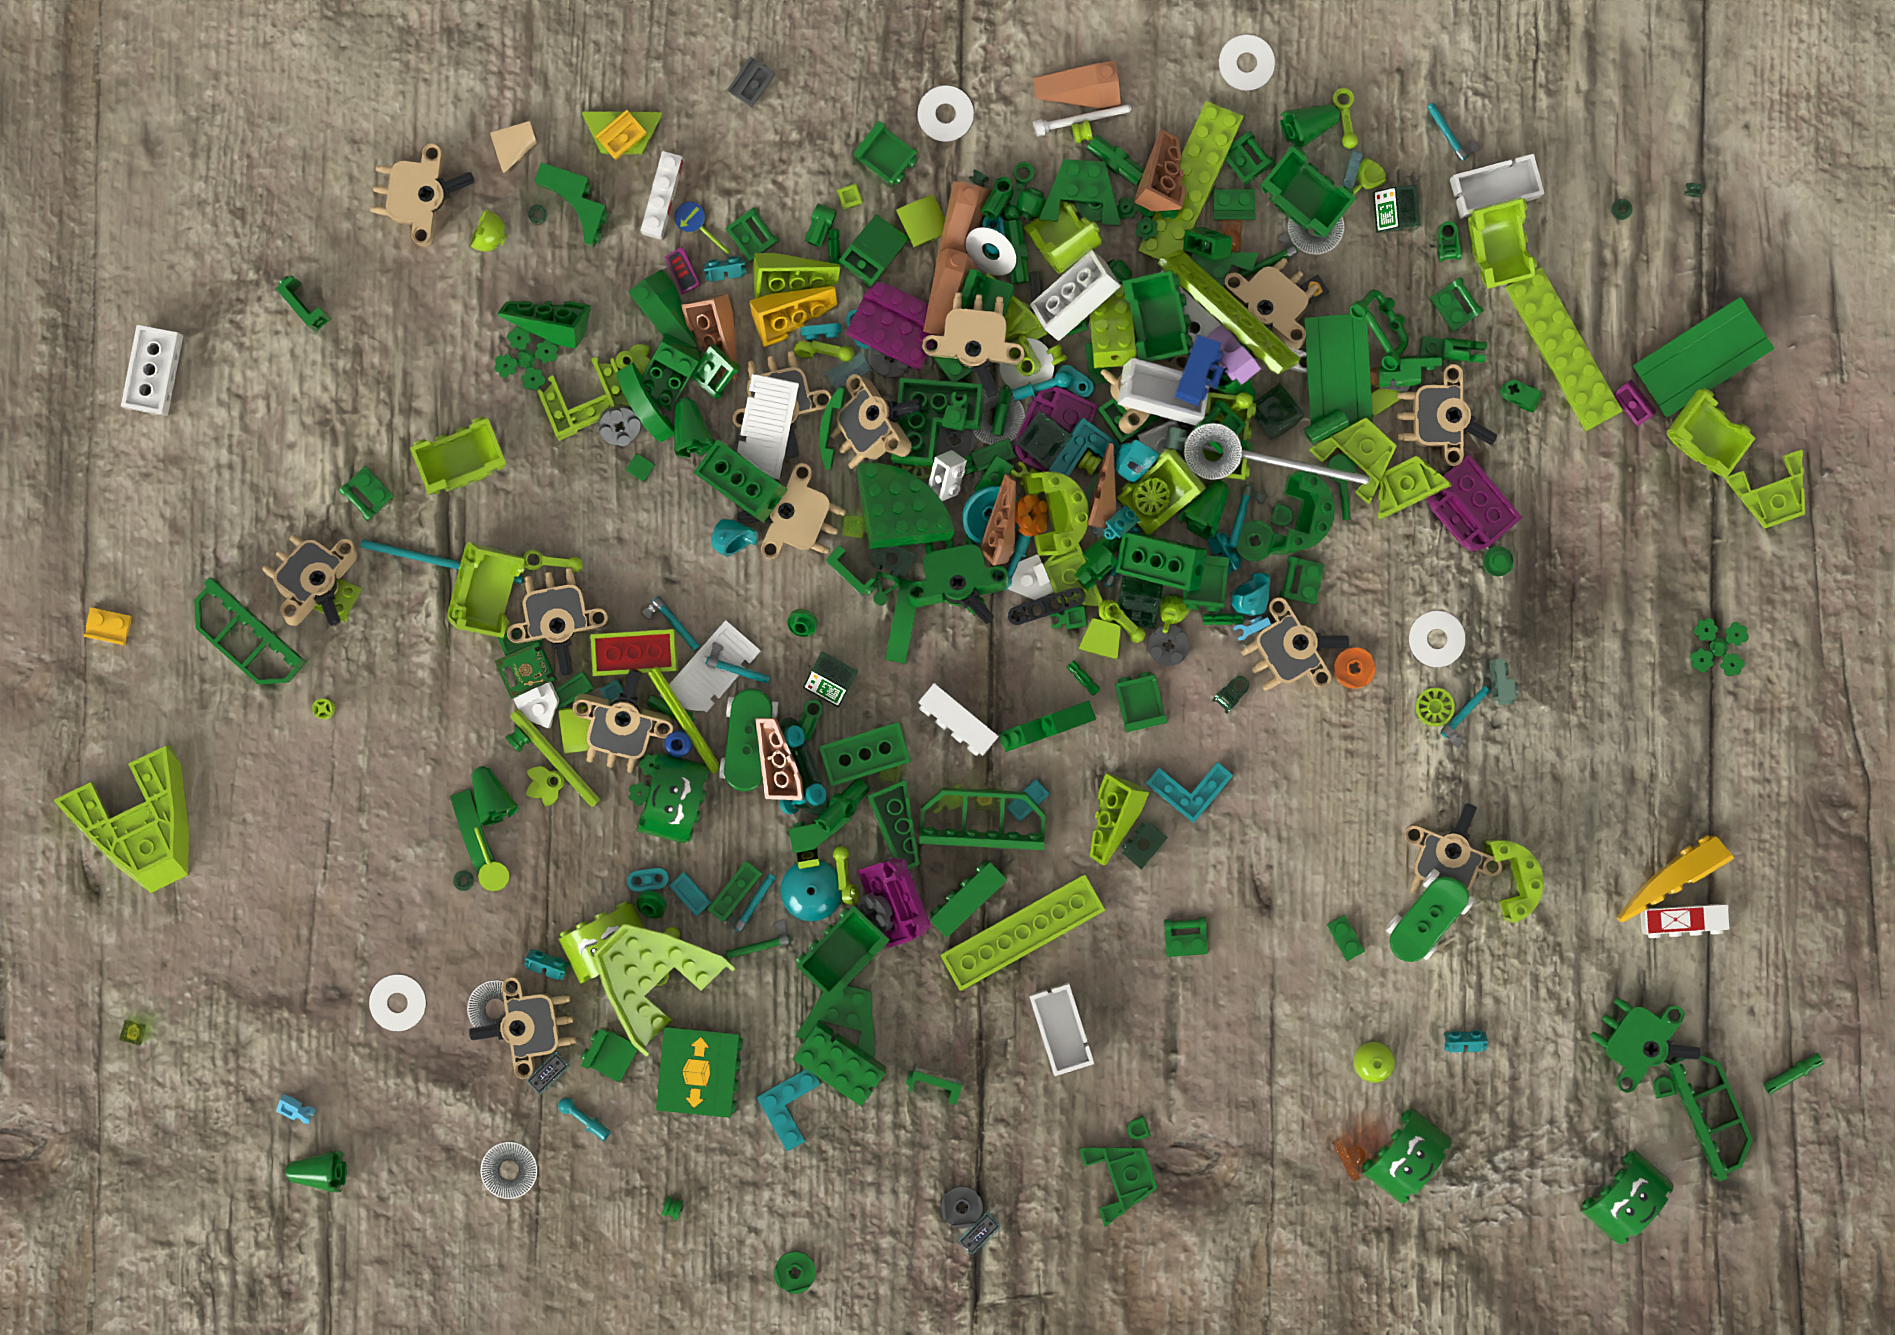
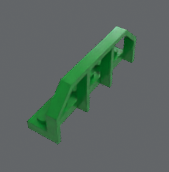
[194,577,308,684]
[919,787,1046,850]
[1664,1055,1753,1181]

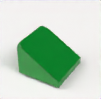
[625,453,655,482]

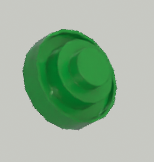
[1482,546,1514,577]
[787,609,818,637]
[636,890,667,919]

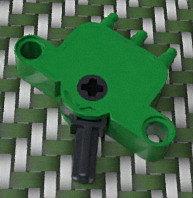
[908,534,1009,624]
[1590,998,1700,1093]

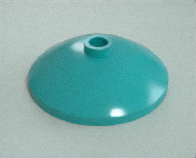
[962,486,1019,544]
[781,860,842,921]

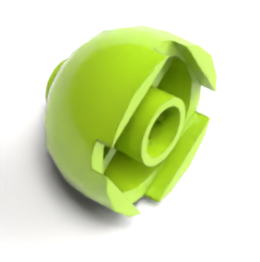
[470,209,507,252]
[1353,1041,1395,1083]

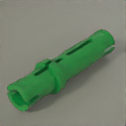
[1763,1053,1824,1095]

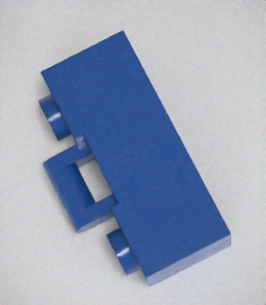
[1175,335,1224,405]

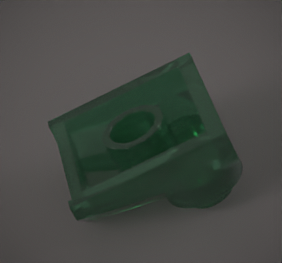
[1253,382,1304,440]
[1015,410,1073,469]

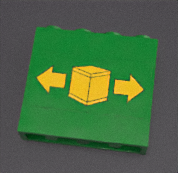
[656,1025,743,1118]

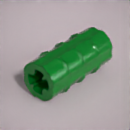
[1304,410,1349,445]

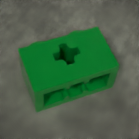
[1183,227,1232,260]

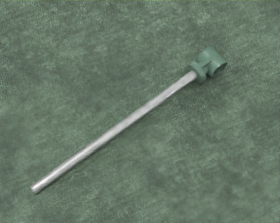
[1164,427,1370,485]

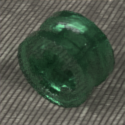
[968,169,989,188]
[1684,183,1704,198]
[528,204,547,225]

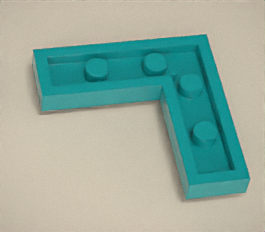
[1047,418,1121,476]
[1145,762,1233,823]
[757,1069,821,1152]

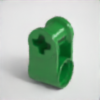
[1436,221,1461,262]
[1500,380,1543,413]

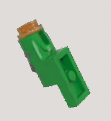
[1370,355,1442,392]

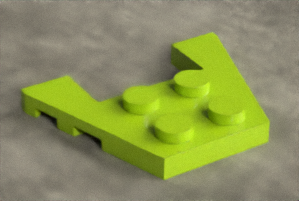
[1309,417,1397,505]
[1725,449,1805,529]

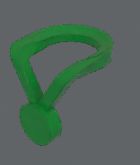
[874,572,901,606]

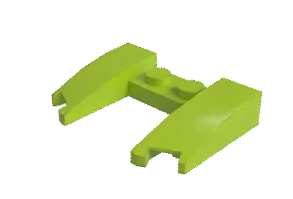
[538,357,631,441]

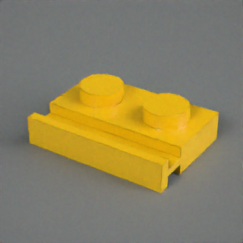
[596,110,647,160]
[83,607,132,645]

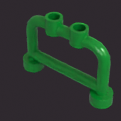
[1350,289,1409,371]

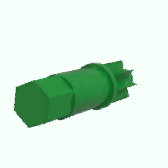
[991,386,1012,436]
[647,694,696,723]

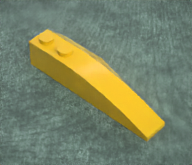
[1617,835,1734,922]

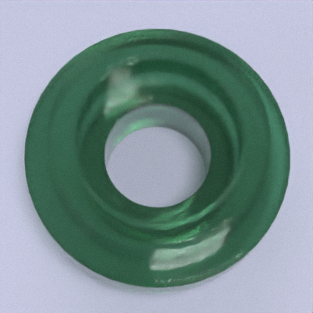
[1611,199,1633,220]
[453,870,474,891]

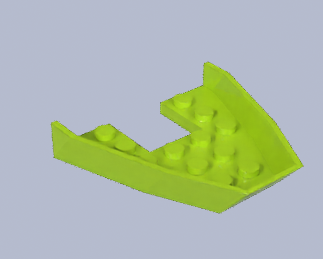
[53,745,189,893]
[593,924,735,1056]

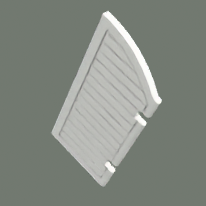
[737,374,799,479]
[659,620,761,712]

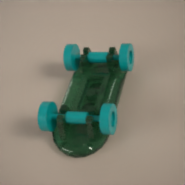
[779,717,829,816]

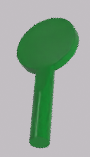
[1327,454,1356,520]

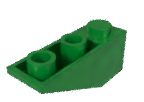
[789,817,851,853]

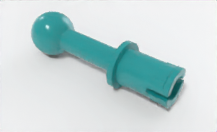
[1012,371,1071,401]
[998,533,1032,590]
[558,1097,611,1141]

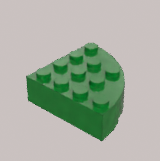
[857,463,954,549]

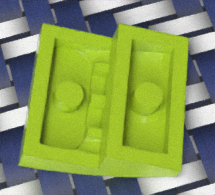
[896,194,945,248]
[559,706,590,754]

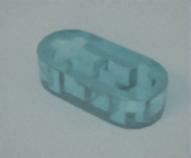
[1342,150,1363,190]

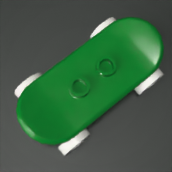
[719,688,779,791]
[1385,868,1475,962]

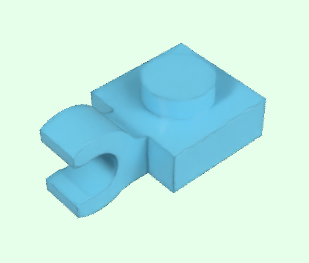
[1233,616,1271,641]
[276,1094,316,1124]

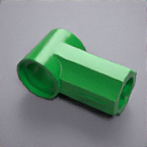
[981,177,1013,220]
[805,203,837,248]
[797,699,823,741]

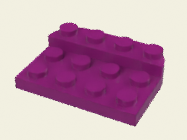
[845,283,934,371]
[1014,387,1099,477]
[1426,454,1522,552]
[857,858,931,948]

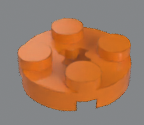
[1015,494,1048,537]
[1333,647,1376,689]

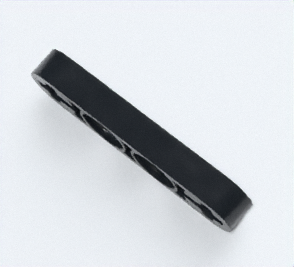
[1008,587,1086,625]

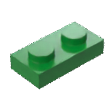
[1326,915,1365,961]

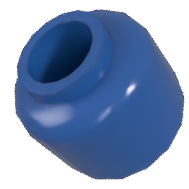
[665,729,693,757]

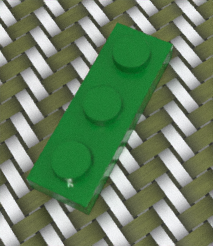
[707,860,762,922]

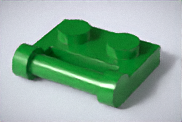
[1225,131,1275,185]
[725,207,780,262]
[1430,277,1484,332]
[691,344,741,399]
[1194,400,1246,454]
[338,466,395,521]
[1279,556,1325,605]
[1164,917,1208,957]

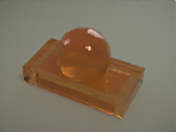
[1220,219,1242,252]
[1332,1139,1366,1182]

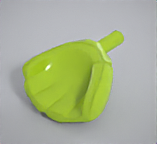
[1352,158,1386,195]
[1159,595,1190,633]

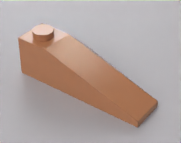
[1033,61,1121,109]
[1134,129,1186,211]
[936,182,992,263]
[923,248,977,336]
[681,293,738,381]
[1088,443,1116,529]
[980,474,1016,565]
[756,718,804,800]

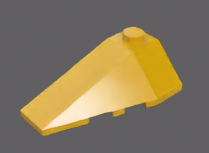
[750,286,838,347]

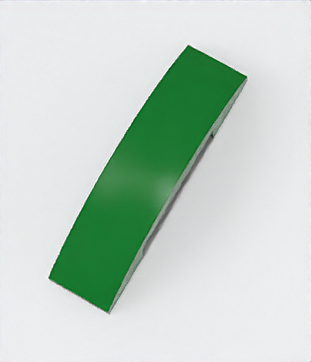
[616,362,674,443]
[819,386,846,470]
[885,579,920,664]
[450,789,495,874]

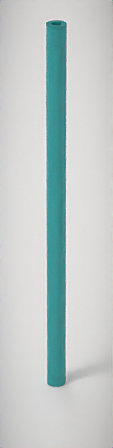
[360,539,524,584]

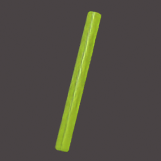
[648,667,720,774]
[510,709,600,807]

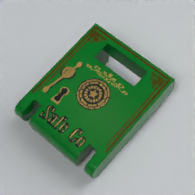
[495,642,557,699]

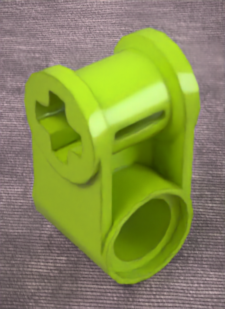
[1009,335,1041,376]

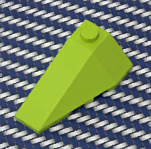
[753,253,840,299]
[1089,773,1149,866]

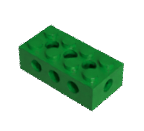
[693,439,788,523]
[1116,531,1207,591]
[819,722,911,786]

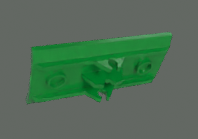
[1633,297,1775,418]
[1304,314,1373,442]

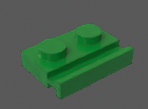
[1213,189,1256,221]

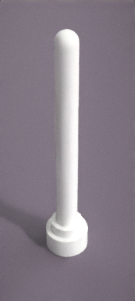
[1033,104,1132,137]

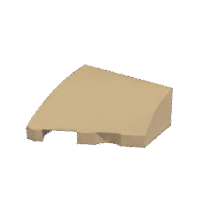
[490,121,538,173]

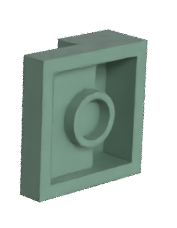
[1489,658,1519,705]

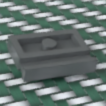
[727,56,775,108]

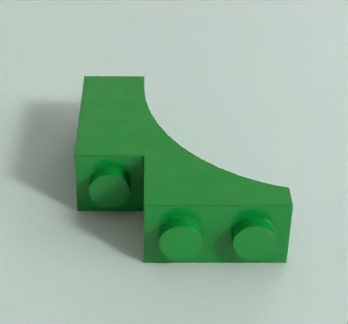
[534,162,609,247]
[999,700,1097,752]

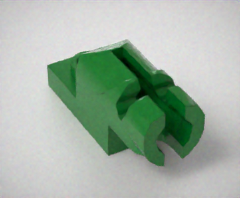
[1420,336,1487,363]
[1074,535,1122,591]

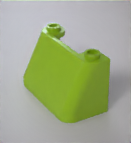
[447,542,526,638]

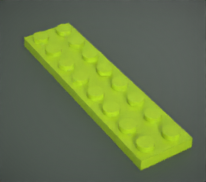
[1138,101,1244,261]
[1158,249,1301,374]
[1504,267,1623,432]
[940,874,1105,991]

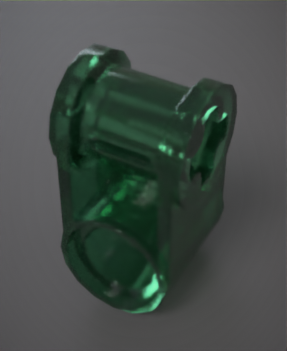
[1212,676,1249,714]

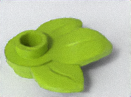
[615,344,650,375]
[526,766,565,806]

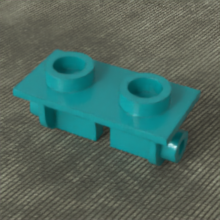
[704,256,747,282]
[1104,505,1140,539]
[1207,531,1242,575]
[524,949,570,981]
[1443,1030,1488,1053]

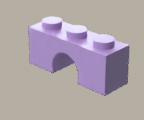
[1206,324,1261,385]

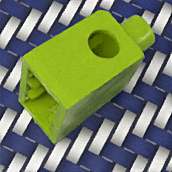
[1078,610,1121,659]

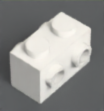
[928,450,967,501]

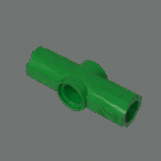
[1086,134,1144,186]
[1004,220,1029,285]
[816,778,870,833]

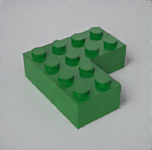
[891,378,985,467]

